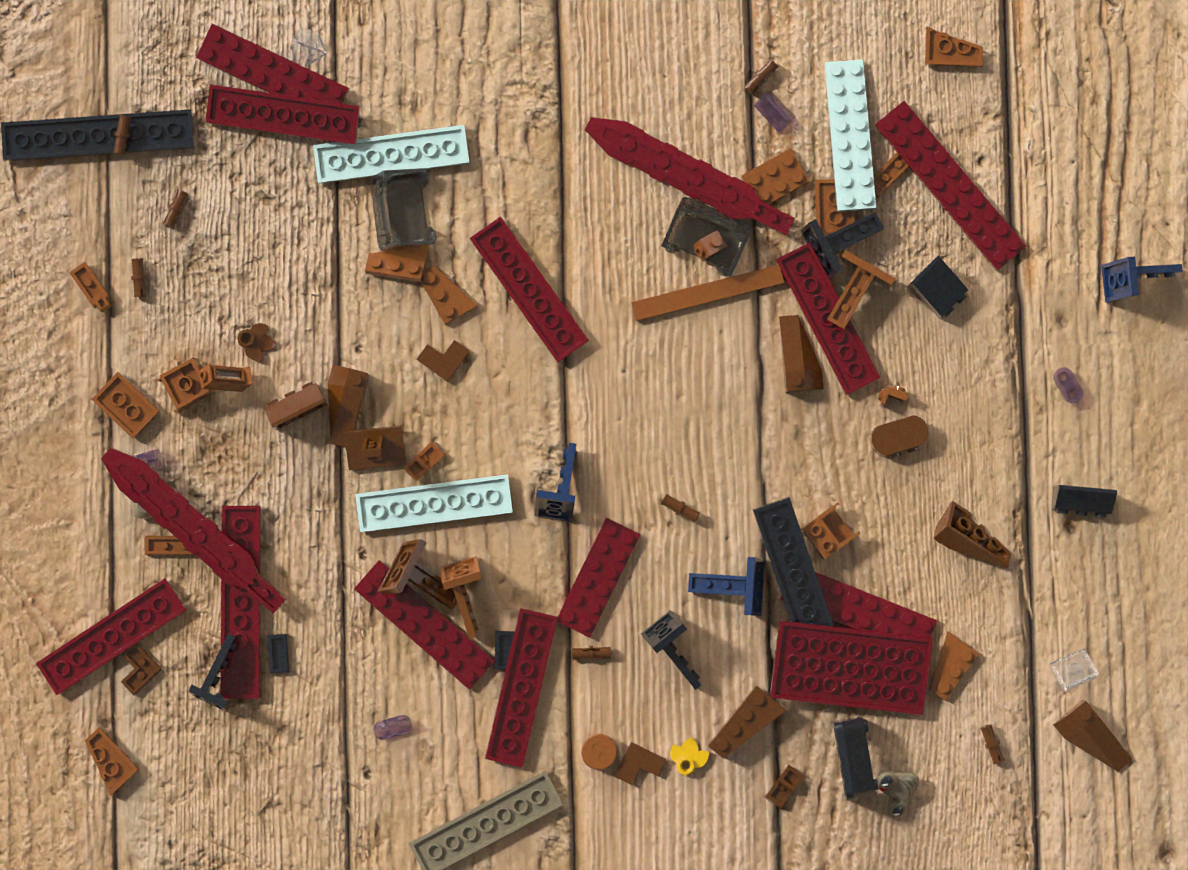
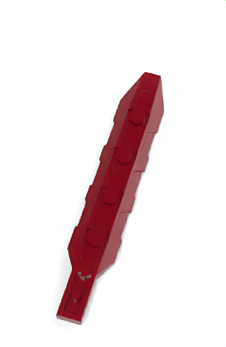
[584,117,795,236]
[101,448,287,614]

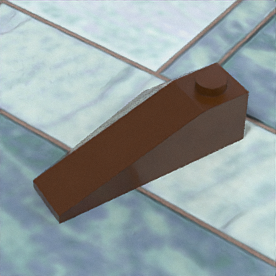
[779,315,824,393]
[327,365,370,447]
[933,501,1011,568]
[1053,700,1132,772]

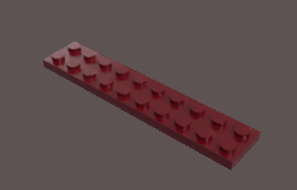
[874,101,1027,271]
[220,506,261,699]

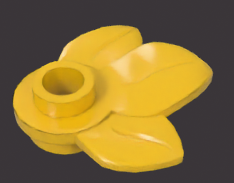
[670,737,709,776]

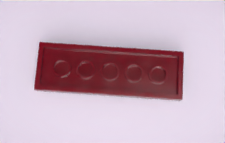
[557,517,641,638]

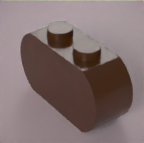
[870,415,928,459]

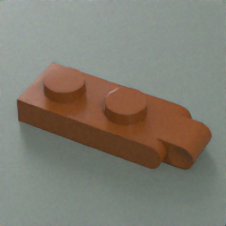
[69,262,111,313]

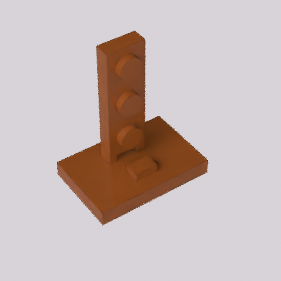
[827,250,896,329]
[440,556,482,639]

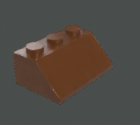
[264,382,328,430]

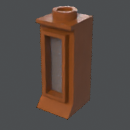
[199,364,253,392]

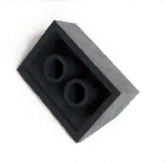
[1052,485,1117,518]

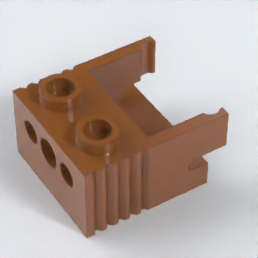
[157,357,215,413]
[801,502,861,560]

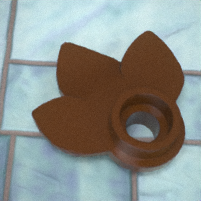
[237,323,275,362]

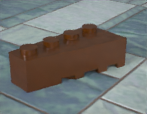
[707,685,786,758]

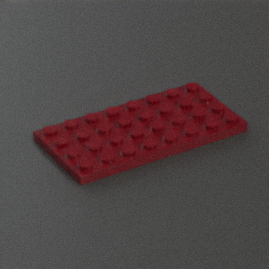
[770,620,933,715]

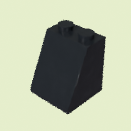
[907,255,968,319]

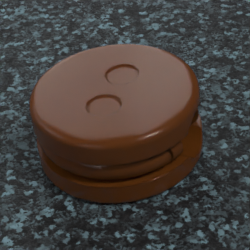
[581,734,617,770]

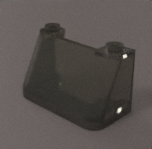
[370,168,437,251]
[661,197,753,277]

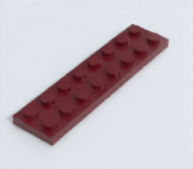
[196,24,350,103]
[205,84,361,145]
[469,216,589,363]
[775,242,880,395]
[354,560,495,690]
[780,572,937,638]
[36,578,187,695]
[484,608,558,768]

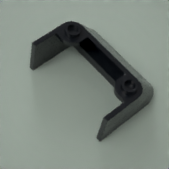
[830,717,879,801]

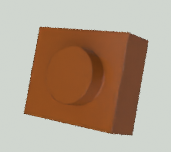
[693,230,727,262]
[878,386,909,406]

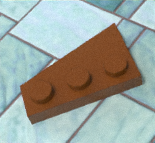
[925,26,983,67]
[365,245,430,282]
[421,265,478,325]
[929,631,979,701]
[85,727,139,796]

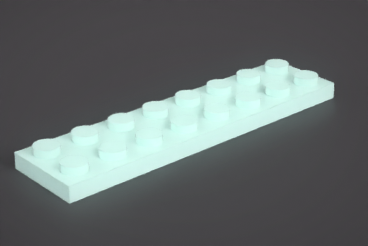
[825,60,876,212]
[313,125,470,184]
[355,474,513,532]

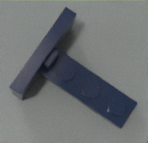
[1101,256,1183,303]
[534,443,576,522]
[688,557,765,616]

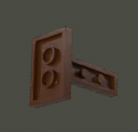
[344,425,406,470]
[378,539,457,609]

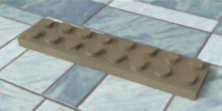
[408,770,563,870]

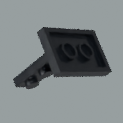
[800,212,884,280]
[641,610,701,690]
[188,633,237,713]

